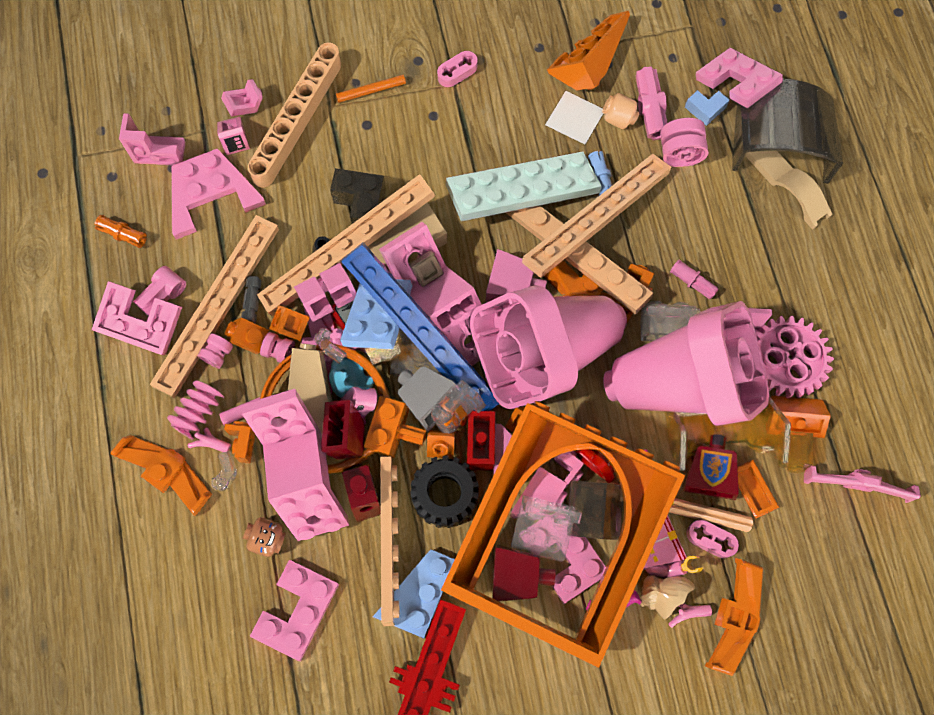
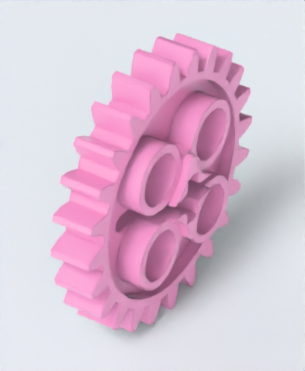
[756,316,834,398]

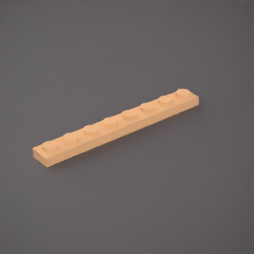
[522,154,671,278]
[257,174,436,317]
[505,205,653,315]
[150,215,279,399]

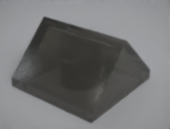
[567,480,623,540]

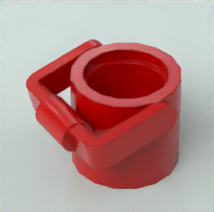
[575,435,615,483]

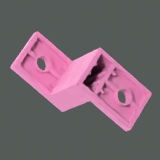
[379,222,482,366]
[241,389,349,541]

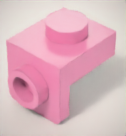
[221,79,262,117]
[552,451,584,488]

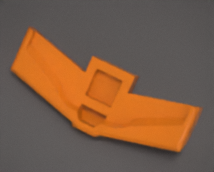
[544,260,634,323]
[110,435,212,516]
[704,558,763,676]

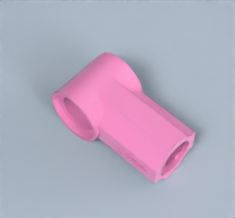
[133,266,186,316]

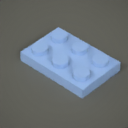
[340,279,412,349]

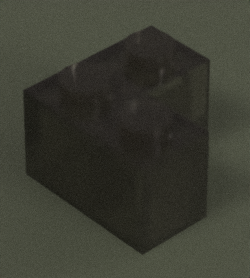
[330,168,386,225]

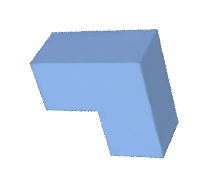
[685,90,729,126]

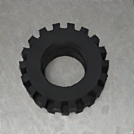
[411,456,479,528]

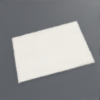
[545,91,603,144]

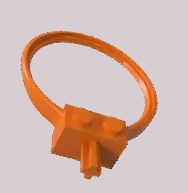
[260,344,427,474]

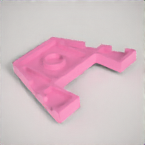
[172,149,266,239]

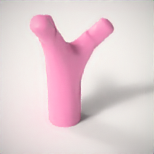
[188,428,231,454]
[668,603,712,627]

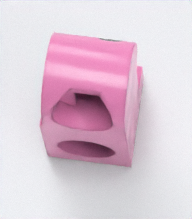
[340,386,377,424]

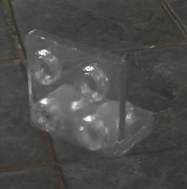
[511,495,582,561]

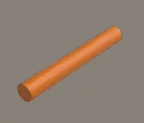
[336,75,406,103]

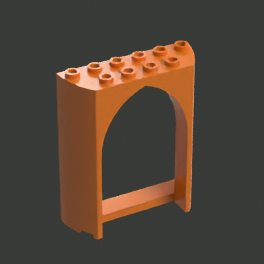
[441,401,685,668]

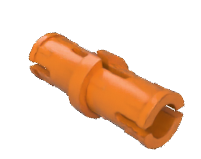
[94,215,147,248]

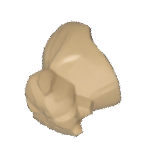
[640,575,695,620]

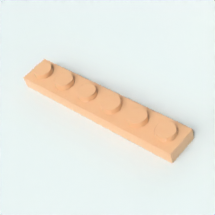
[380,457,400,626]

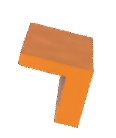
[770,396,831,438]

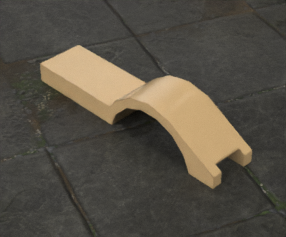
[741,134,832,230]

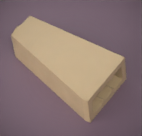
[368,203,447,273]
[288,343,332,433]

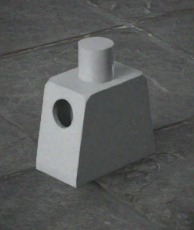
[398,367,463,432]

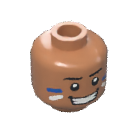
[242,517,286,557]

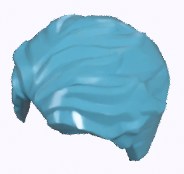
[329,357,374,398]

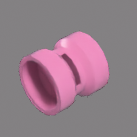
[260,332,295,363]
[197,334,233,369]

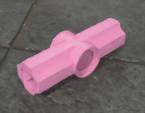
[636,67,667,140]

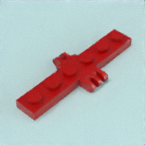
[389,599,466,715]

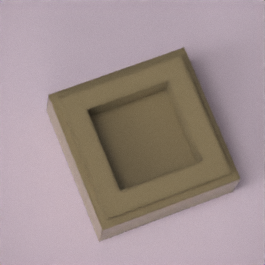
[409,251,444,287]

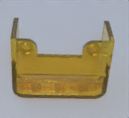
[664,396,791,471]

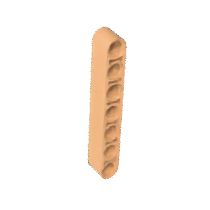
[248,43,341,188]

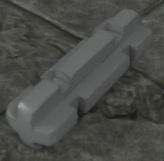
[241,276,262,323]

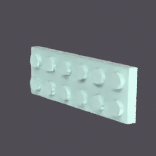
[446,152,602,221]

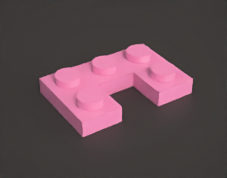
[696,48,783,108]
[92,281,182,355]
[518,504,606,604]
[250,560,339,662]

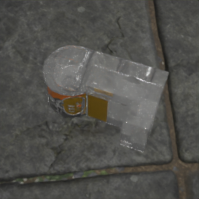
[431,380,486,434]

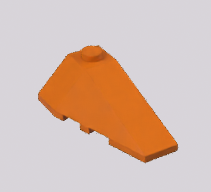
[547,10,630,90]

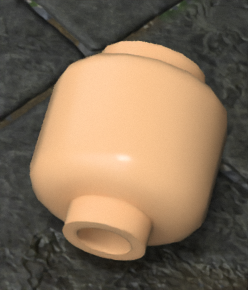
[602,93,639,129]

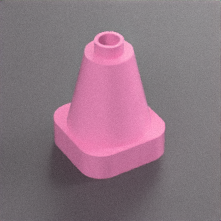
[470,285,627,409]
[604,301,769,426]

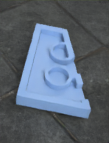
[373,549,455,639]

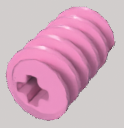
[167,381,224,440]

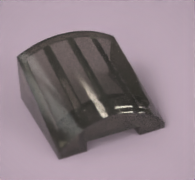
[732,79,844,184]

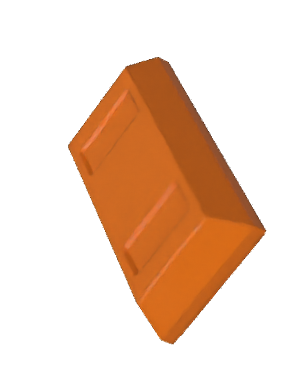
[738,460,779,519]

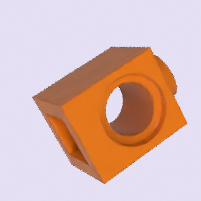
[269,305,310,341]

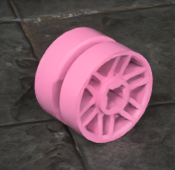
[660,118,709,167]

